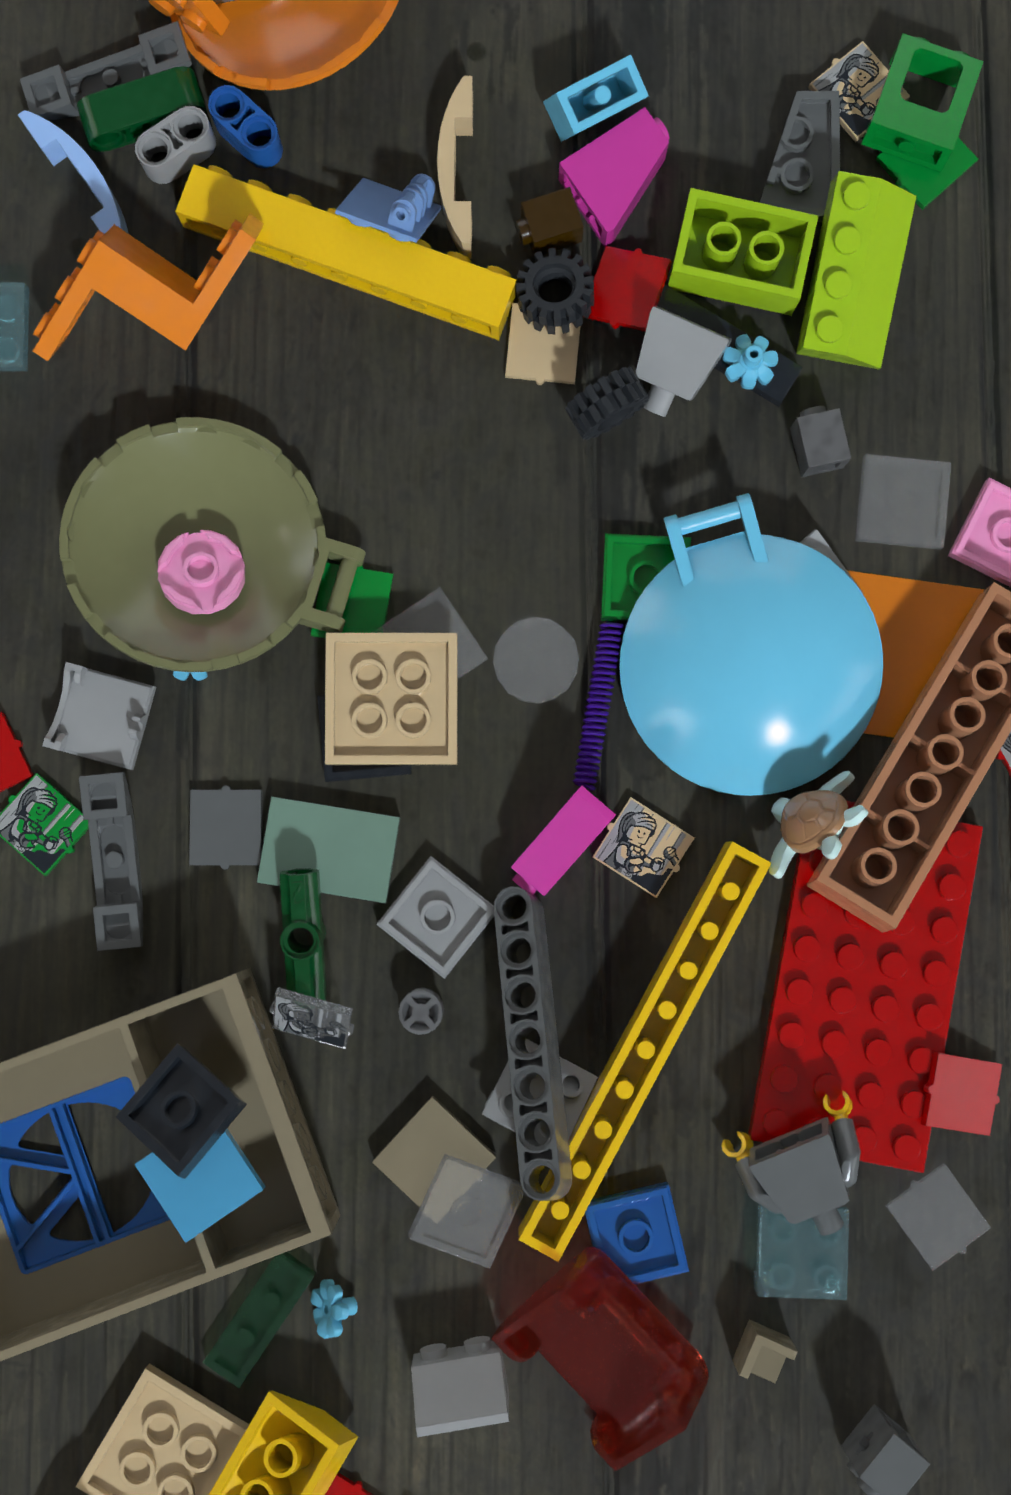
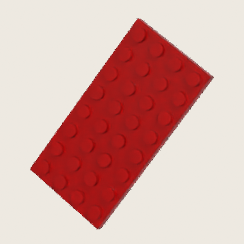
[748,801,983,1173]

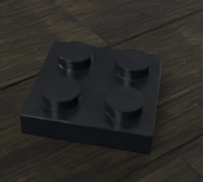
[116,1043,247,1179]

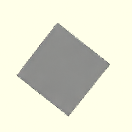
[376,856,494,979]

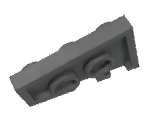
[759,91,840,222]

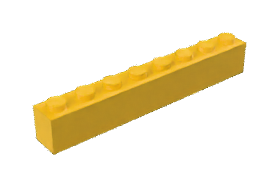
[175,164,516,340]

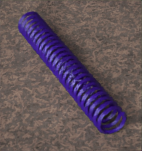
[572,621,625,790]

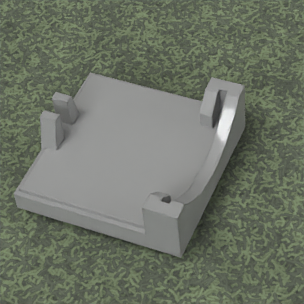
[42,662,157,770]

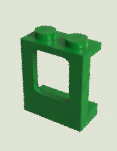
[861,33,984,172]

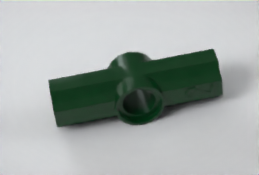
[280,868,327,1006]

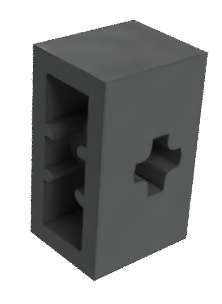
[841,1404,930,1495]

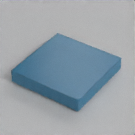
[134,1128,266,1243]

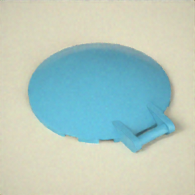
[620,493,883,796]

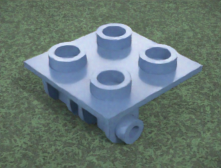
[335,174,442,243]

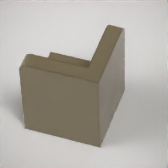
[732,1319,798,1383]

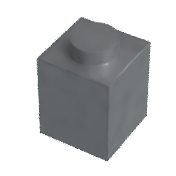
[790,406,851,477]

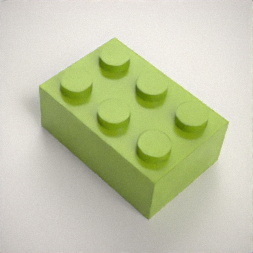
[668,188,818,316]

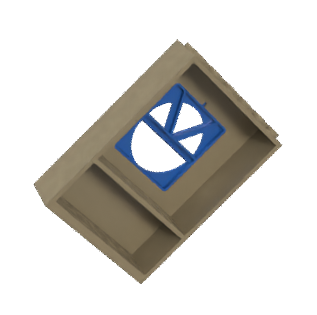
[0,968,340,1361]

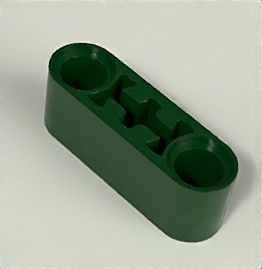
[77,66,207,152]

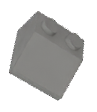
[411,1336,509,1437]

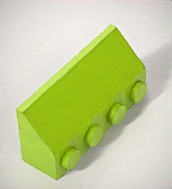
[796,171,917,369]

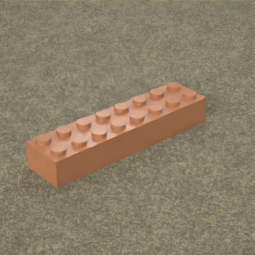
[806,582,1011,933]

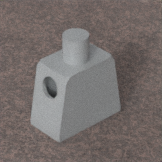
[635,306,732,417]

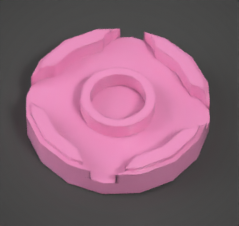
[157,530,245,614]

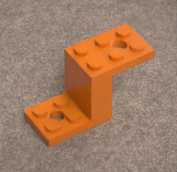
[32,213,264,361]

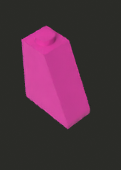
[558,107,670,248]
[511,786,616,896]

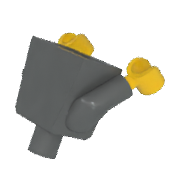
[721,1090,861,1236]

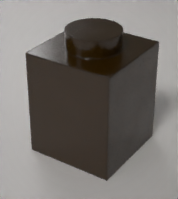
[516,187,584,257]

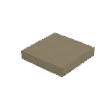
[372,1095,496,1223]

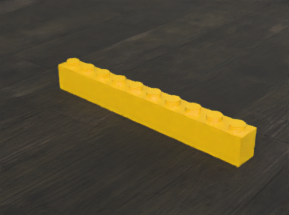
[518,842,771,1262]

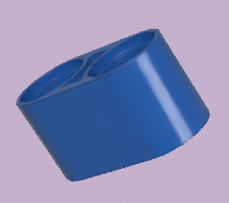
[208,85,283,168]

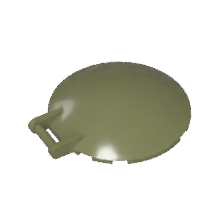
[59,417,366,672]

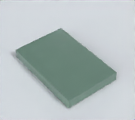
[257,797,401,903]

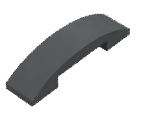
[20,21,192,121]
[79,772,143,951]

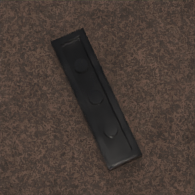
[657,285,803,407]

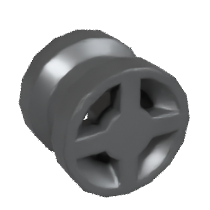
[398,988,444,1035]

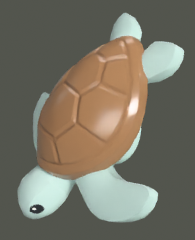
[769,771,868,879]

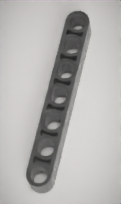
[494,886,572,1201]

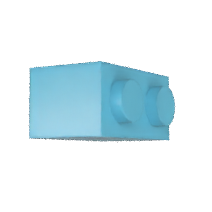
[543,55,649,142]

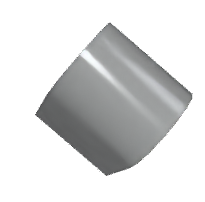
[135,106,216,184]

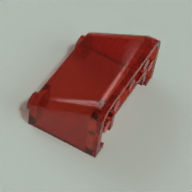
[491,1247,709,1471]

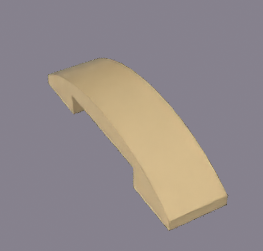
[437,76,473,259]

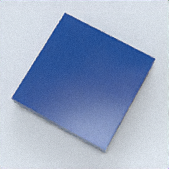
[585,1182,689,1292]

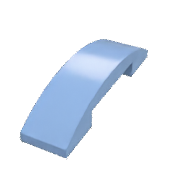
[18,110,129,234]

